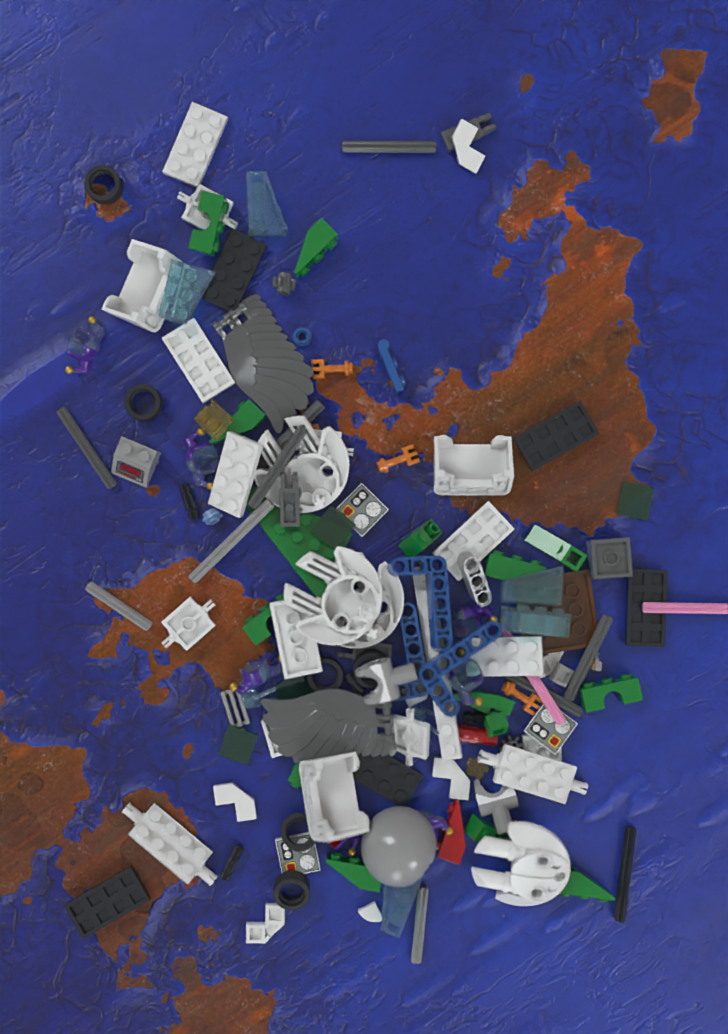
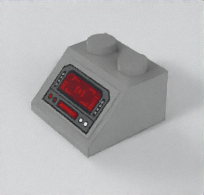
[111,436,161,488]

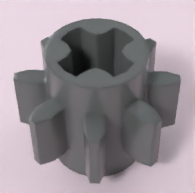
[272,272,296,295]
[499,734,524,751]

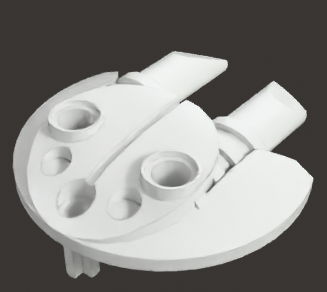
[254,416,349,513]
[284,546,382,645]
[322,552,404,648]
[471,821,570,906]

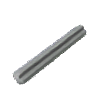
[85,582,153,631]
[411,886,429,964]

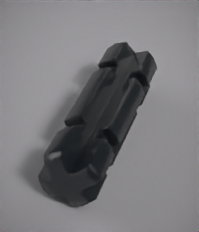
[179,484,200,521]
[463,712,499,723]
[220,844,244,882]

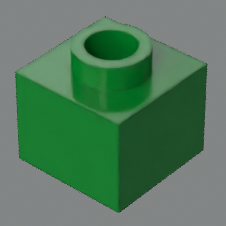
[483,712,509,738]

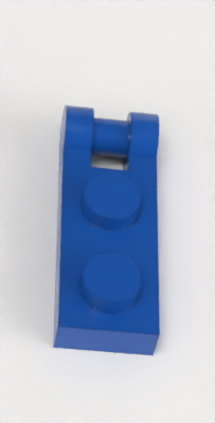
[378,339,406,394]

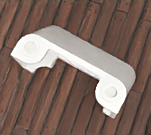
[101,239,185,332]
[434,435,514,496]
[299,752,370,842]

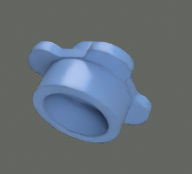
[202,508,223,525]

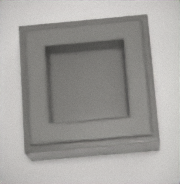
[548,662,575,688]

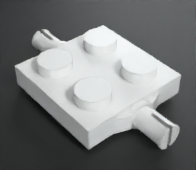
[177,184,238,230]
[161,597,216,651]
[392,708,430,766]

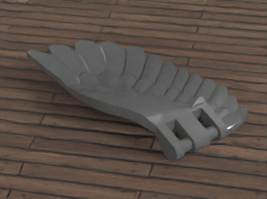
[212,294,314,434]
[261,688,396,763]

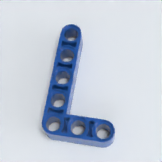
[387,556,453,652]
[391,602,429,702]
[417,621,502,717]

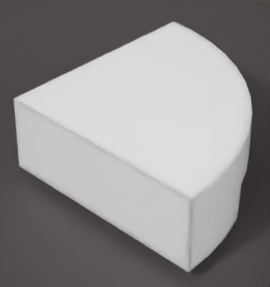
[358,901,384,922]

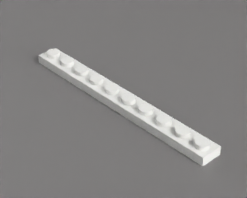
[413,567,463,761]

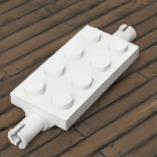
[477,743,588,804]
[122,802,218,886]

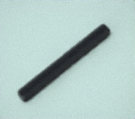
[614,826,637,922]

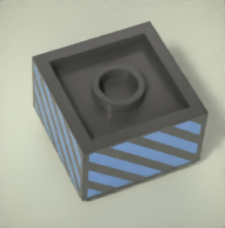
[586,537,633,579]

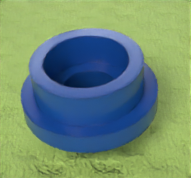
[293,327,312,346]

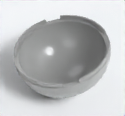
[361,806,436,887]

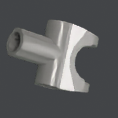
[355,658,418,704]
[474,779,519,835]

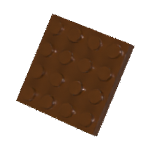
[512,569,598,654]

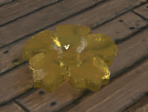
[466,757,489,780]

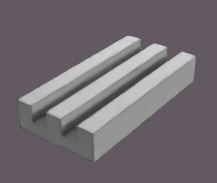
[220,689,251,729]

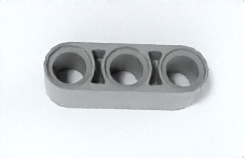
[457,551,492,607]

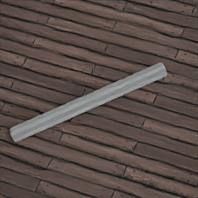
[189,499,274,583]

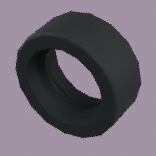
[84,165,123,205]
[124,384,163,421]
[353,649,387,688]
[307,656,343,691]
[281,812,316,852]
[273,870,310,910]

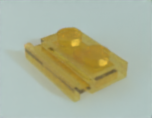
[194,399,235,441]

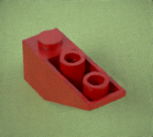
[436,799,466,865]

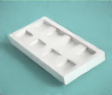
[162,102,228,188]
[162,318,235,404]
[208,431,263,518]
[432,501,514,581]
[466,636,544,677]

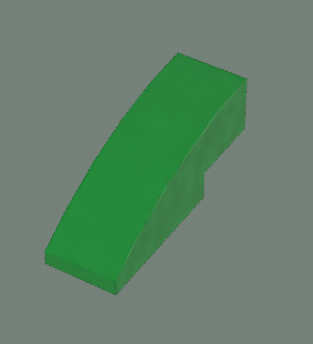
[452,690,516,716]

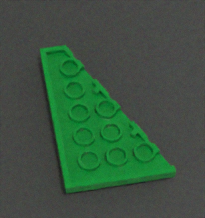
[246,485,352,598]

